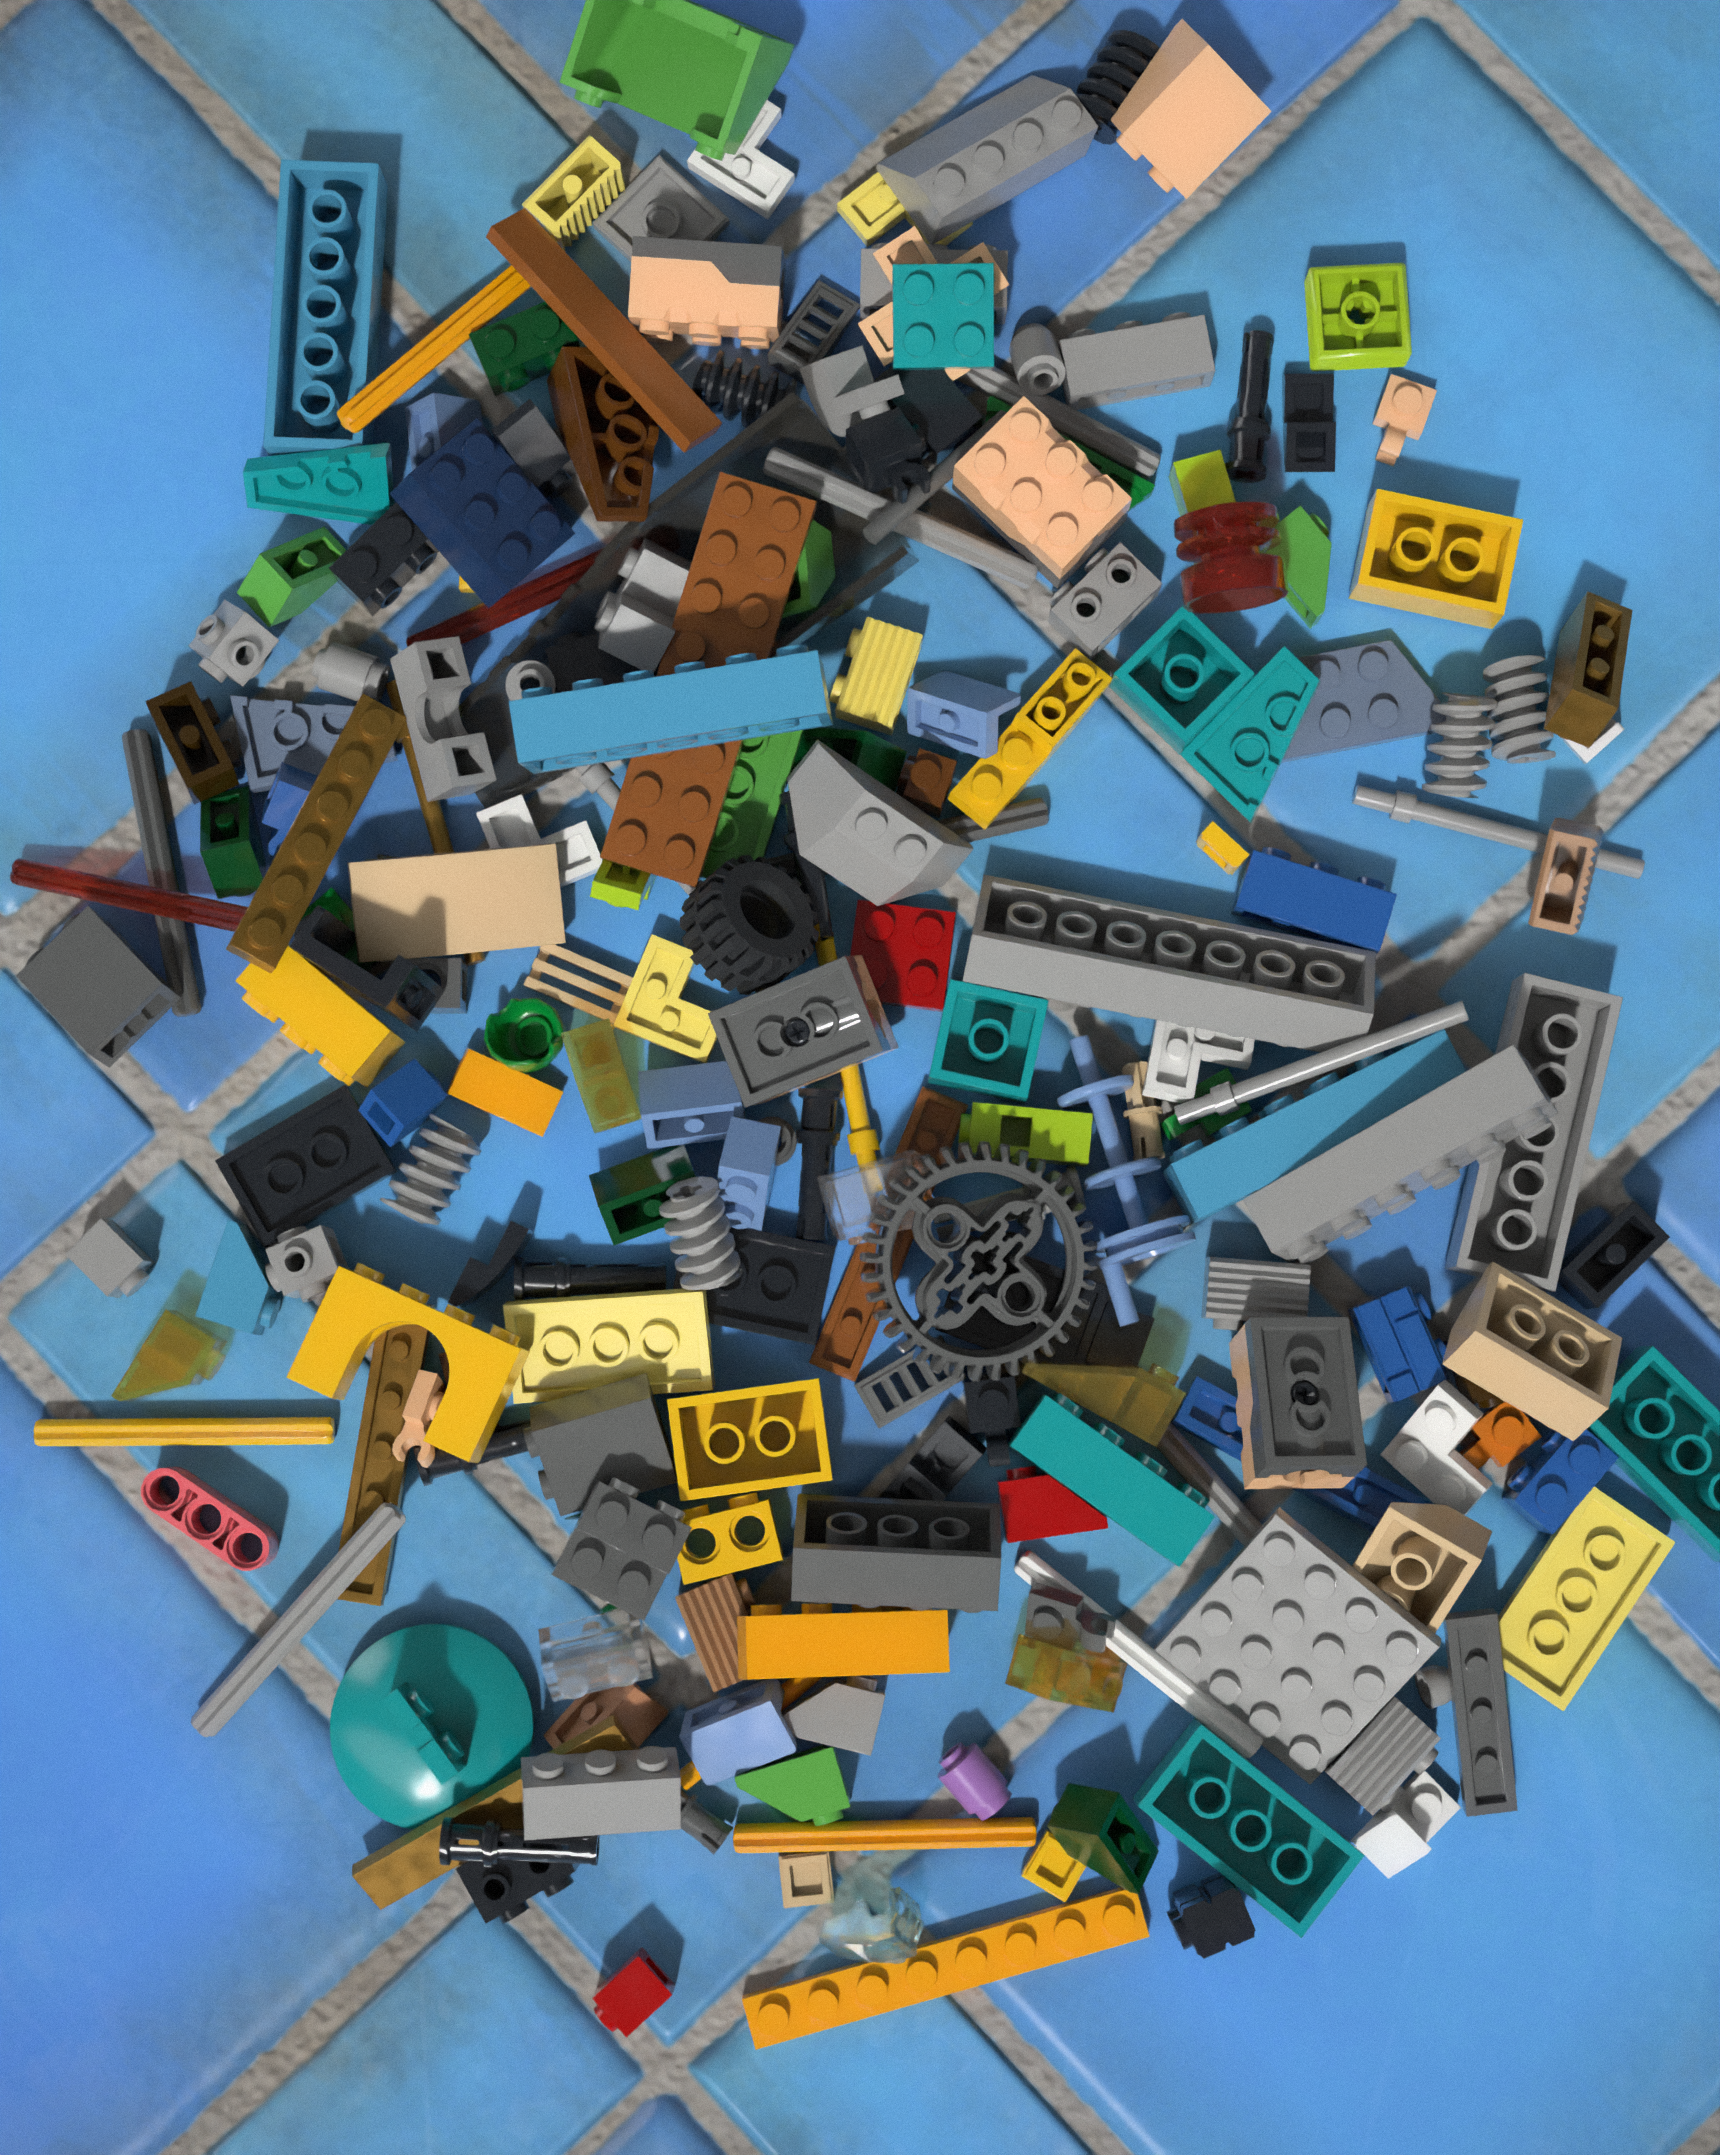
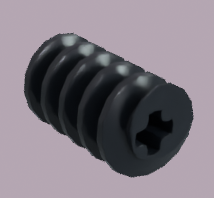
[1076,30,1159,145]
[692,350,798,441]

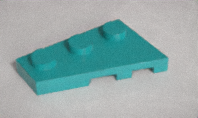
[243,443,395,525]
[1180,646,1321,823]

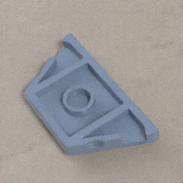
[1281,640,1446,763]

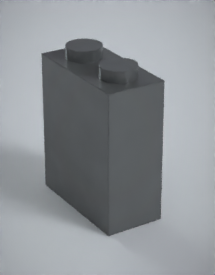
[16,906,181,1068]
[523,1373,678,1516]

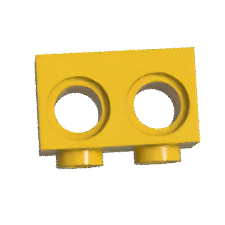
[677,1492,784,1585]

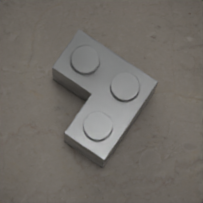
[594,538,692,672]

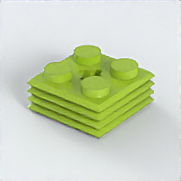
[1304,262,1412,371]

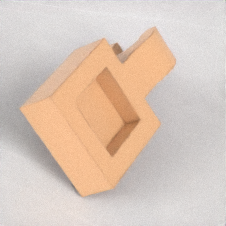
[1373,374,1437,466]
[392,1369,447,1468]

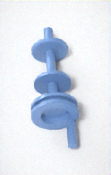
[1057,1035,1196,1327]

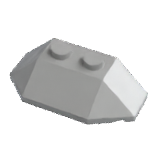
[787,740,974,906]

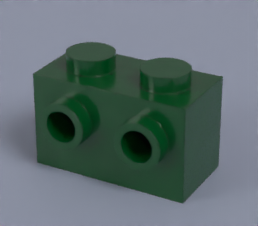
[468,302,580,397]
[589,1145,696,1245]

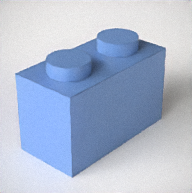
[638,1061,745,1149]
[717,1116,781,1231]

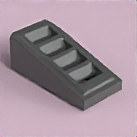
[768,280,860,385]
[854,1335,966,1428]

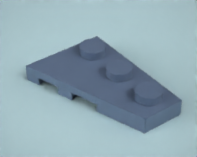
[230,695,398,793]

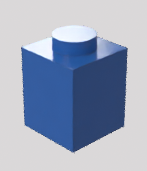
[358,1058,447,1147]

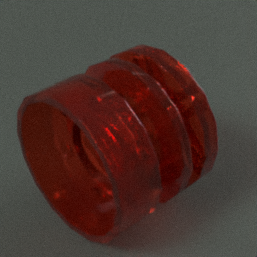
[1173,502,1289,614]

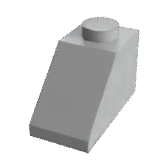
[781,1675,886,1756]

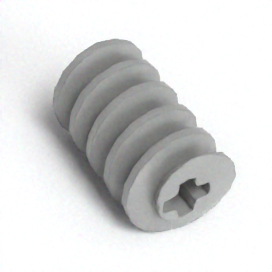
[1483,655,1556,764]
[1422,692,1498,798]
[379,1113,481,1225]
[659,1176,743,1290]

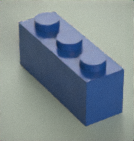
[1231,847,1397,954]

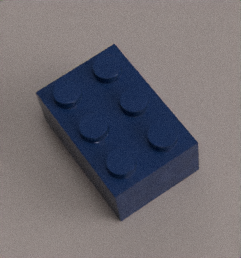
[390,418,576,609]

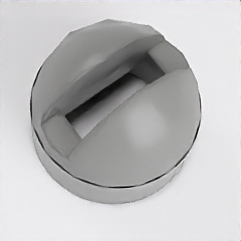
[1415,1665,1451,1709]

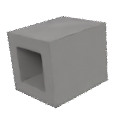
[65,1218,155,1298]

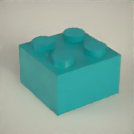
[892,263,994,370]
[1109,604,1255,755]
[928,979,1049,1104]

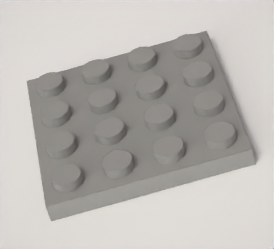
[1154,1507,1441,1784]

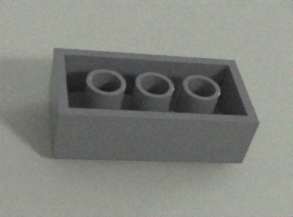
[791,1494,1001,1613]

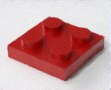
[850,900,956,1012]

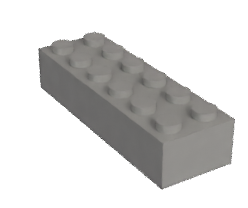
[1445,973,1623,1293]
[1243,1044,1558,1264]

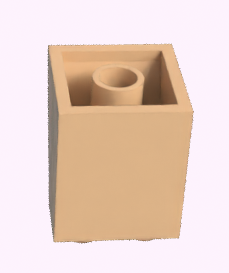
[1111,19,1272,199]

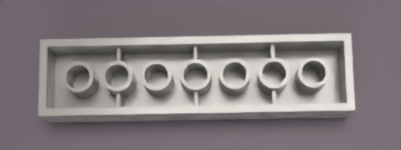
[963,875,1376,1052]

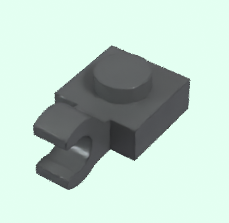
[1025,1582,1116,1653]

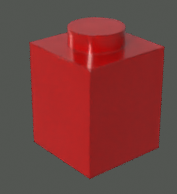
[592,1947,676,2038]

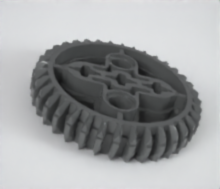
[860,1141,1098,1382]

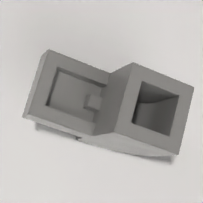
[800,346,905,437]

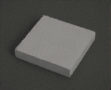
[593,155,730,262]

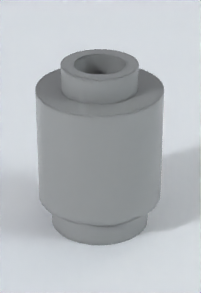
[1009,323,1066,395]
[312,642,390,702]
[505,660,557,701]

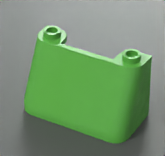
[560,0,795,161]

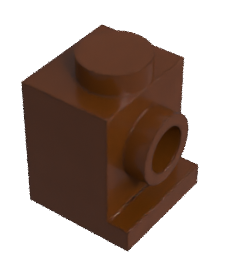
[896,748,957,818]

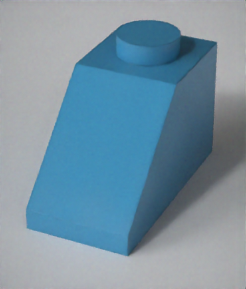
[195,1220,281,1335]

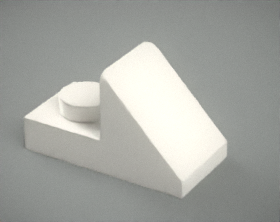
[1350,1771,1461,1879]

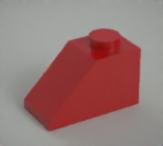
[996,1465,1108,1543]

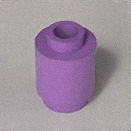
[937,1742,1012,1821]

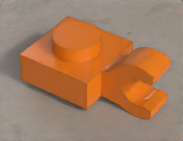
[1459,1402,1542,1469]

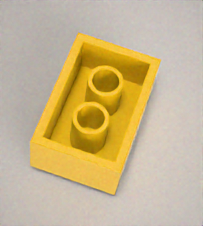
[1348,489,1523,629]
[235,945,406,1087]
[667,1378,833,1501]

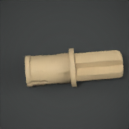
[1122,1061,1165,1161]

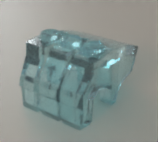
[819,1887,924,1964]

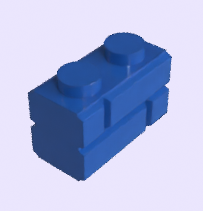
[1348,1285,1449,1403]

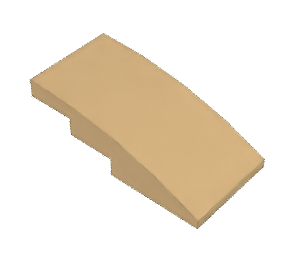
[347,843,566,962]

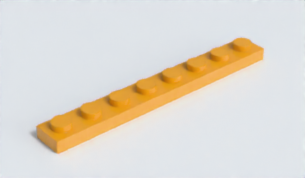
[742,1887,1150,2050]

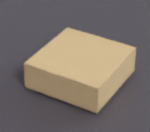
[778,1851,835,1908]

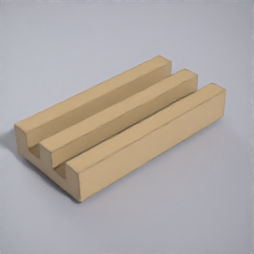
[523,944,633,1025]

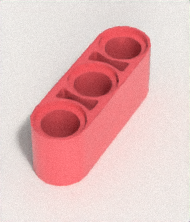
[141,1467,279,1571]

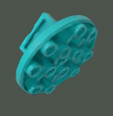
[330,1623,535,1830]

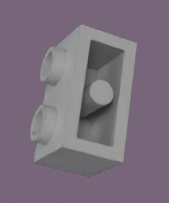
[1048,542,1162,660]

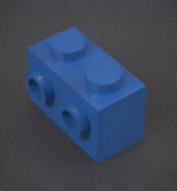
[1502,1429,1619,1534]

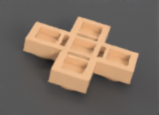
[858,226,1009,381]

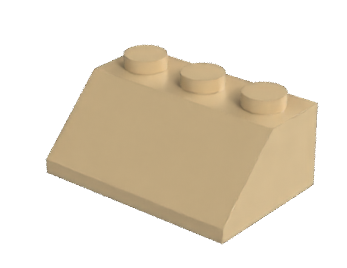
[1442,1261,1622,1441]
[1352,1502,1492,1633]

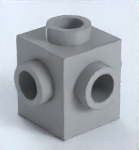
[189,600,279,687]
[265,1225,349,1303]

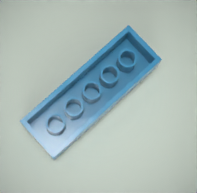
[263,159,388,456]
[509,645,833,774]
[1163,1029,1466,1226]

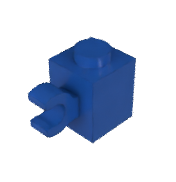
[261,762,318,856]

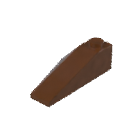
[546,346,659,522]

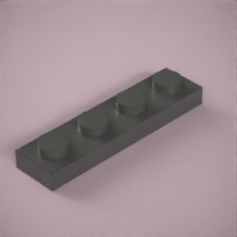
[1443,1608,1518,1817]

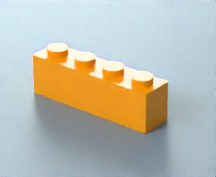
[737,1603,950,1680]

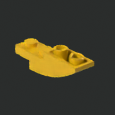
[947,648,1112,830]

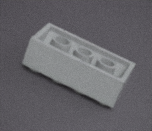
[876,75,1098,245]

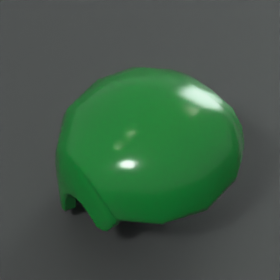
[484,998,566,1073]

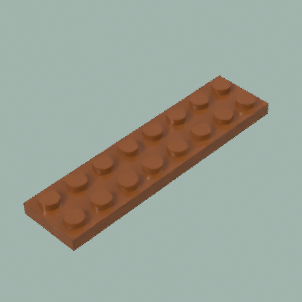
[600,472,817,888]

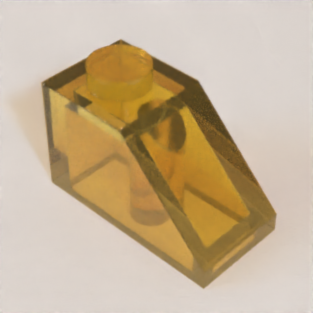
[111,1309,227,1401]

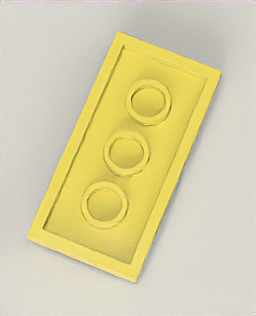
[503,1289,715,1404]
[1498,1486,1675,1711]

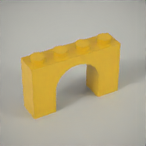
[286,1263,530,1463]

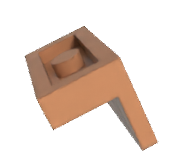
[543,1659,668,1749]

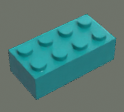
[1587,1346,1720,1562]
[1007,1393,1215,1567]
[1133,1718,1365,1938]

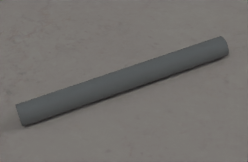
[863,410,1006,545]

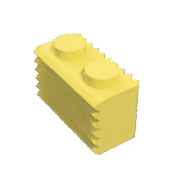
[522,136,625,252]
[829,617,923,736]

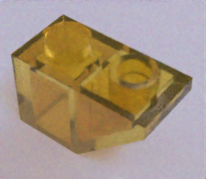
[561,1018,642,1134]
[1005,1634,1127,1713]

